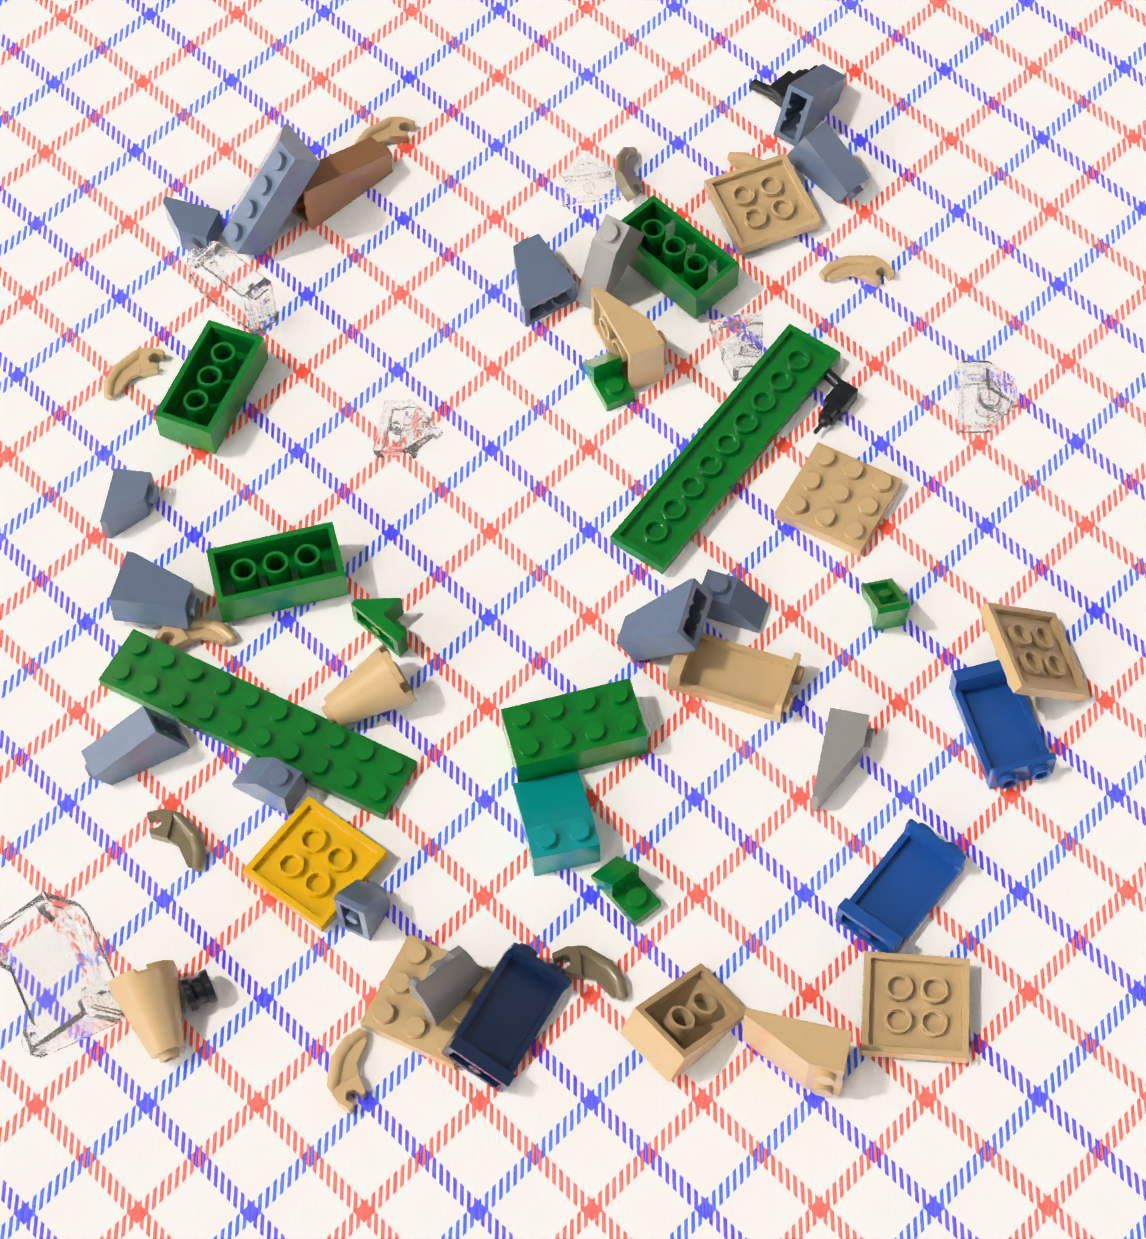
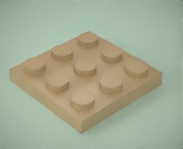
[704,153,822,255]
[774,442,903,557]
[979,602,1091,702]
[360,934,492,1071]
[860,951,970,1063]

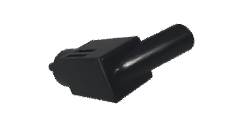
[749,65,818,108]
[813,368,858,434]

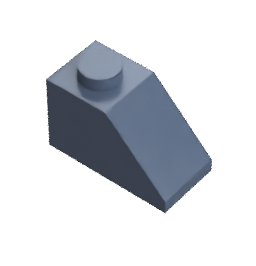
[162,196,224,256]
[100,468,159,539]
[702,569,769,633]
[232,757,307,816]
[333,879,390,941]

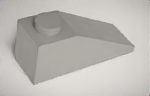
[576,213,645,309]
[810,707,874,812]

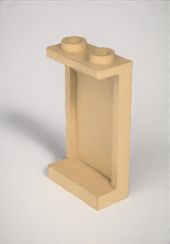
[667,633,805,723]

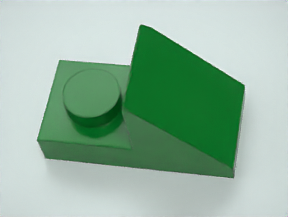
[581,352,635,412]
[861,578,910,631]
[351,598,409,658]
[591,856,661,927]

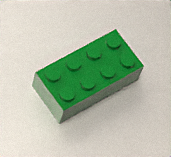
[620,195,739,320]
[154,320,269,454]
[206,521,349,623]
[501,678,648,782]

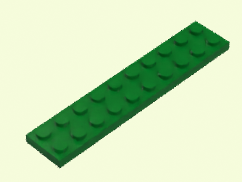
[610,323,841,574]
[98,629,417,820]

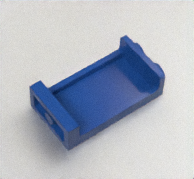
[949,660,1057,789]
[835,819,966,953]

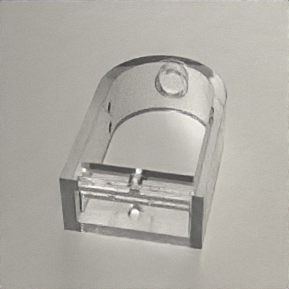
[186,241,279,336]

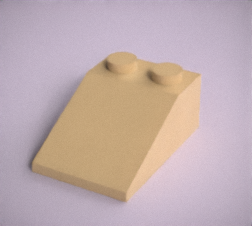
[591,286,667,391]
[620,963,746,1083]
[742,1008,853,1097]

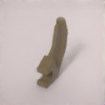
[615,147,644,202]
[147,809,207,872]
[552,945,628,1001]

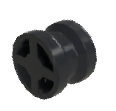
[180,969,218,1012]

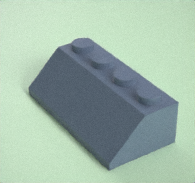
[222,124,321,256]

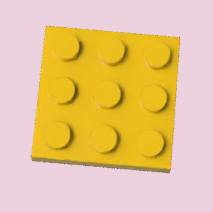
[242,796,388,932]

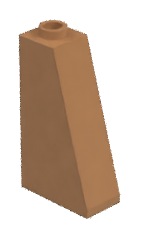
[293,137,393,230]

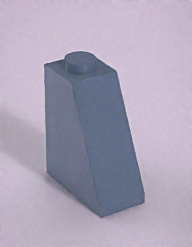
[773,64,847,146]
[787,121,869,203]
[513,233,577,327]
[109,551,200,629]
[616,578,713,661]
[81,706,190,786]

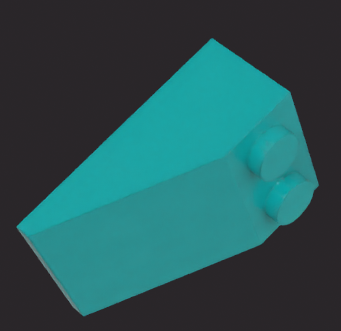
[512,770,600,876]

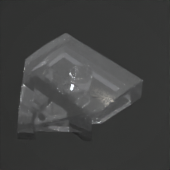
[558,150,621,207]
[372,399,444,459]

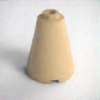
[321,644,417,726]
[108,960,185,1063]

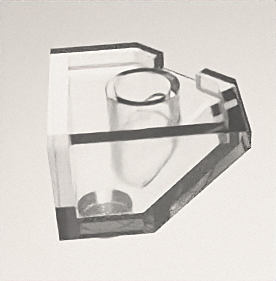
[953,360,1018,433]

